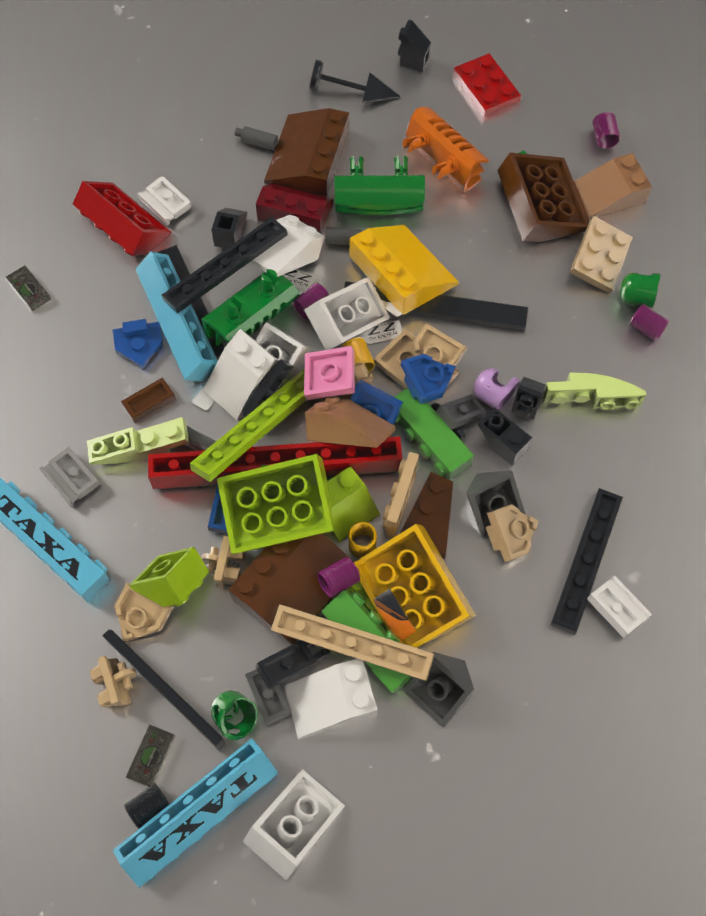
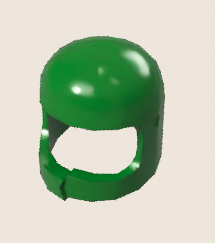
[620,273,661,309]
[211,690,258,740]

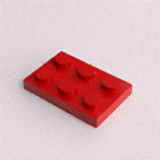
[453,53,521,116]

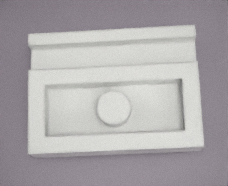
[138,176,192,225]
[587,575,652,638]

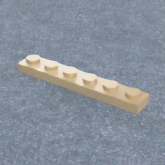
[271,604,435,681]

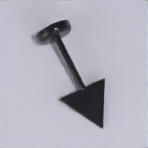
[309,59,400,103]

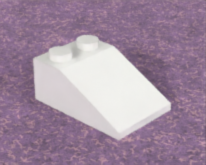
[251,215,324,277]
[304,276,390,350]
[256,322,314,391]
[203,329,278,421]
[284,659,378,739]
[243,769,345,881]

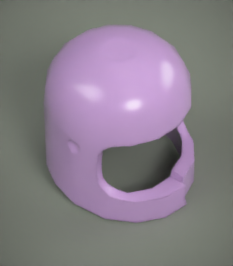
[473,368,521,410]

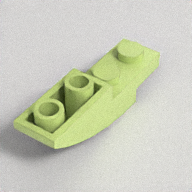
[543,373,646,410]
[87,417,189,465]

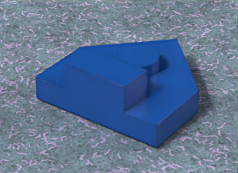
[112,319,163,370]
[400,354,456,404]

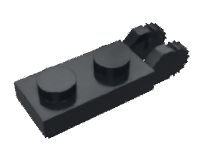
[242,360,294,418]
[255,640,331,689]

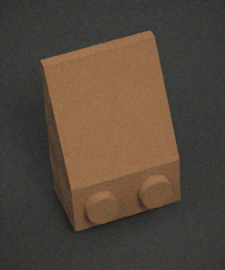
[574,153,652,220]
[305,395,396,448]

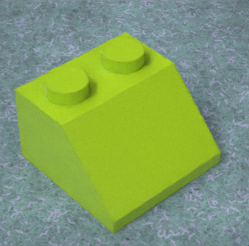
[327,466,380,543]
[129,547,209,607]

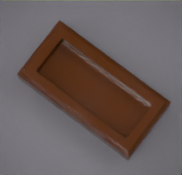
[121,377,176,423]

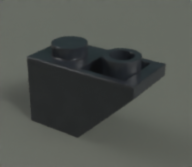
[398,20,431,72]
[211,208,247,248]
[511,377,547,420]
[478,407,532,466]

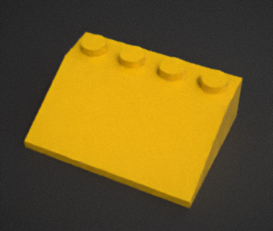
[349,225,459,315]
[354,524,476,648]

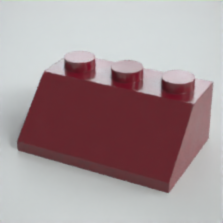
[255,183,334,234]

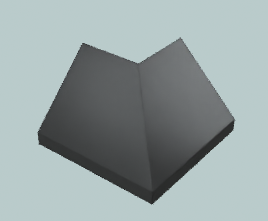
[466,470,525,537]
[404,652,474,727]

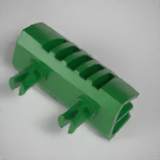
[335,156,425,215]
[202,269,300,346]

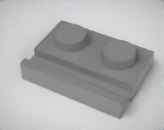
[39,447,100,507]

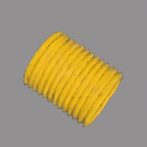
[341,337,375,372]
[348,522,377,558]

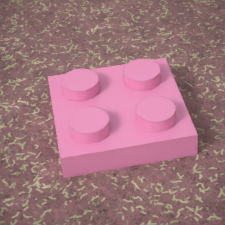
[304,346,355,400]

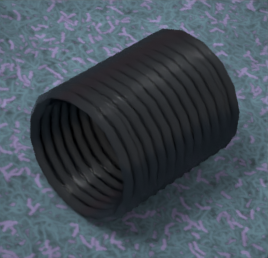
[124,783,169,829]

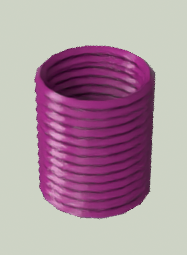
[592,112,620,149]
[293,283,329,320]
[630,304,669,341]
[317,557,360,597]

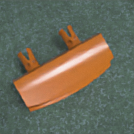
[402,107,490,192]

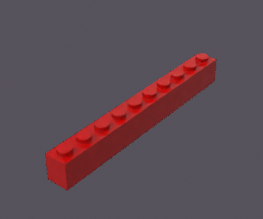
[148,436,403,489]

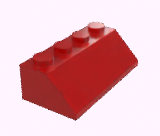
[72,181,172,256]

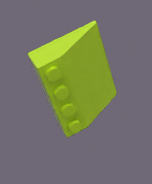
[217,454,334,555]

